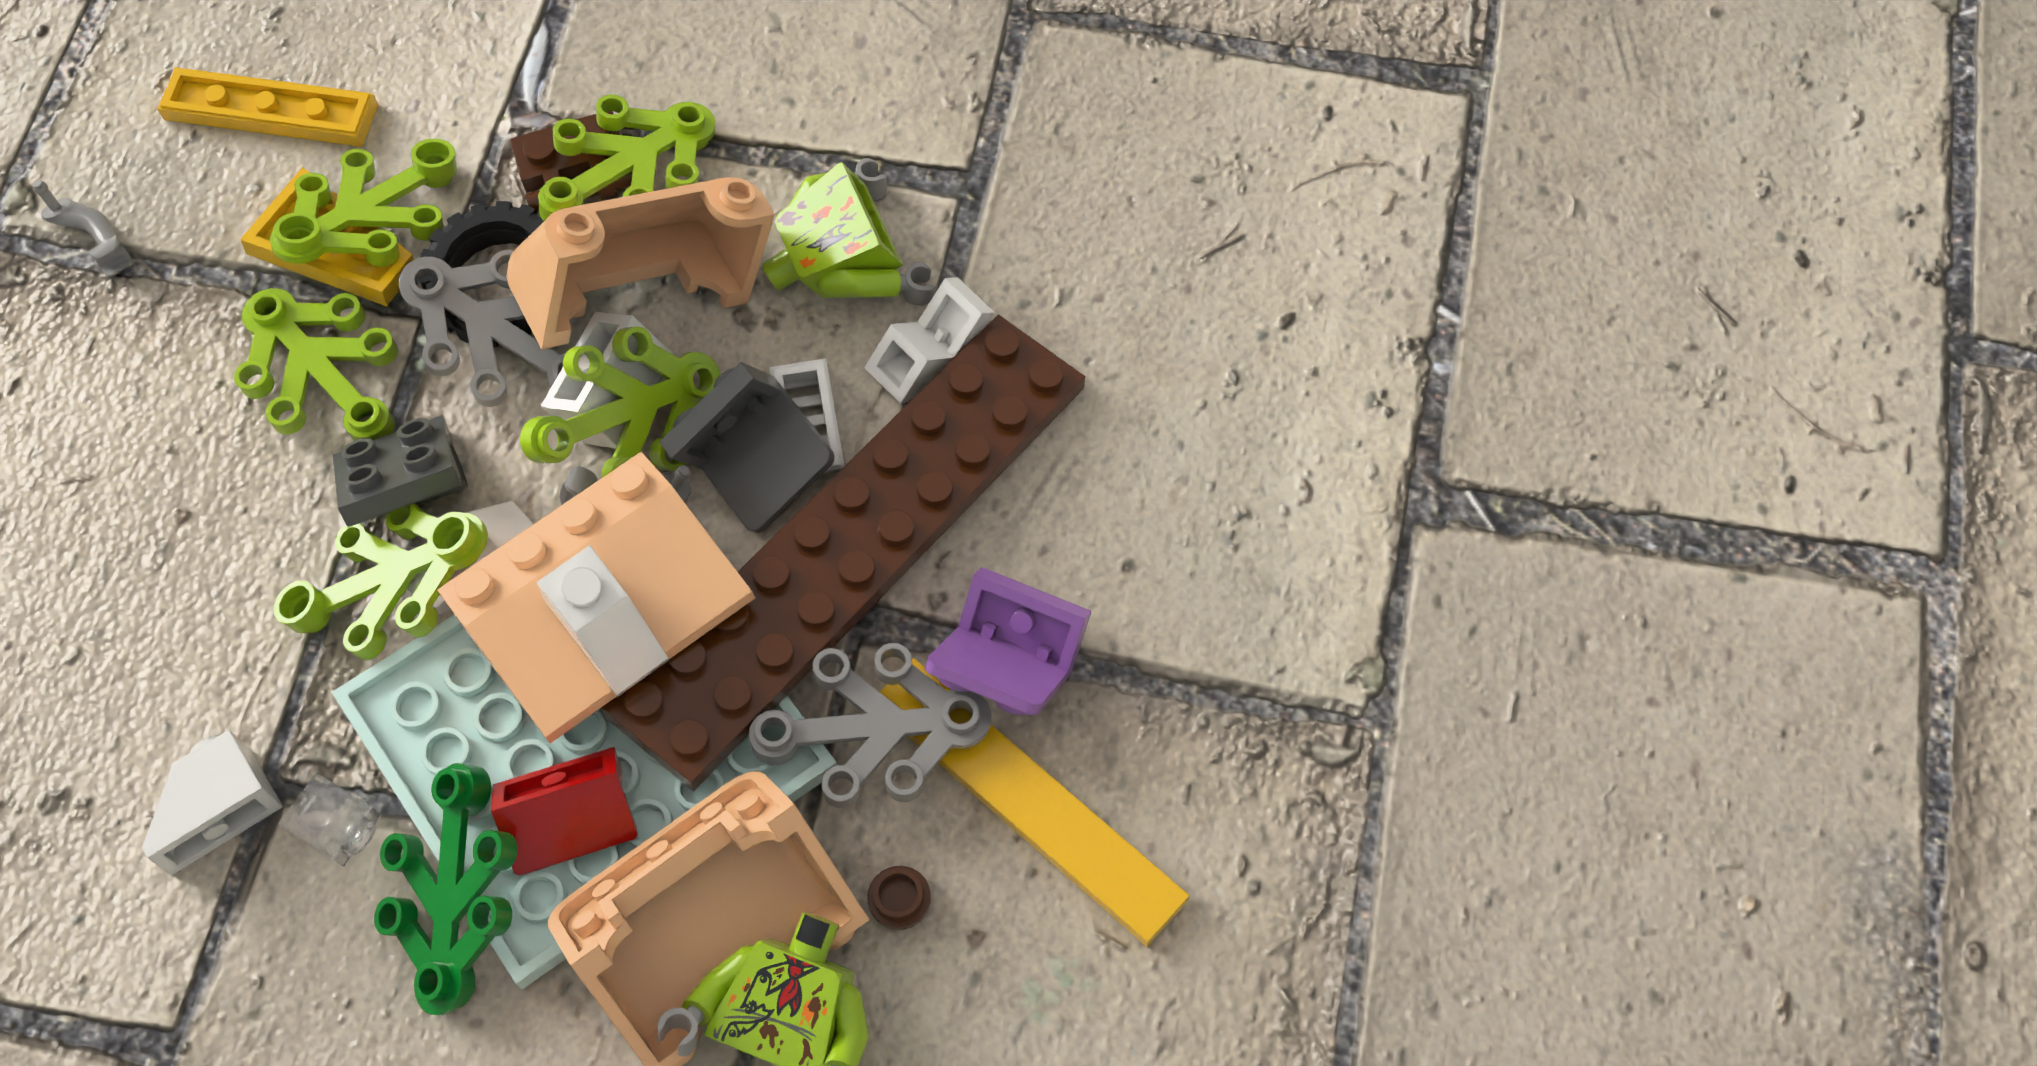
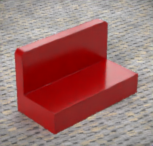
[491,747,637,875]

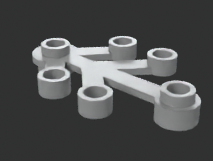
[399,250,566,407]
[749,643,991,808]

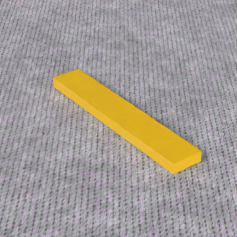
[880,658,1190,947]

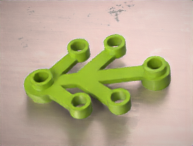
[538,94,715,221]
[270,139,457,267]
[234,288,398,441]
[520,326,721,478]
[274,503,488,660]

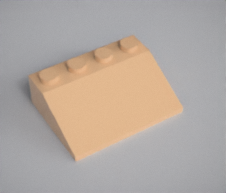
[437,452,755,744]

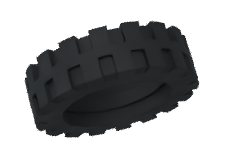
[419,201,544,347]

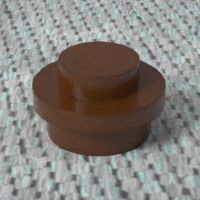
[867,866,931,930]

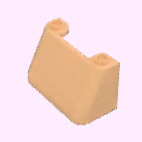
[506,177,775,350]
[548,771,870,1066]

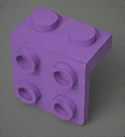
[925,567,1092,715]

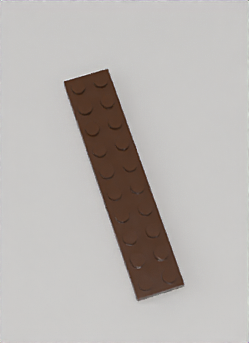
[601,314,1086,792]

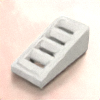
[769,358,844,474]

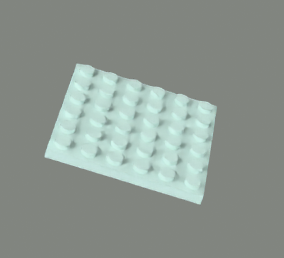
[331,615,837,989]

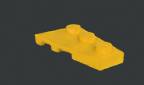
[240,167,414,307]

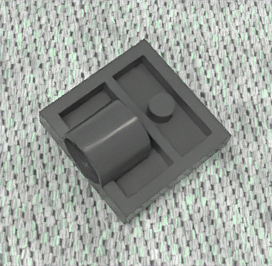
[333,415,468,528]

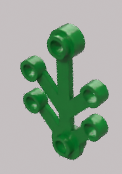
[374,763,518,1015]

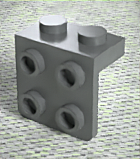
[659,362,835,533]

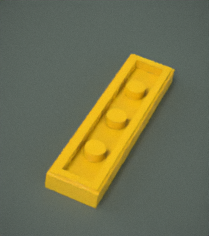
[157,67,379,147]

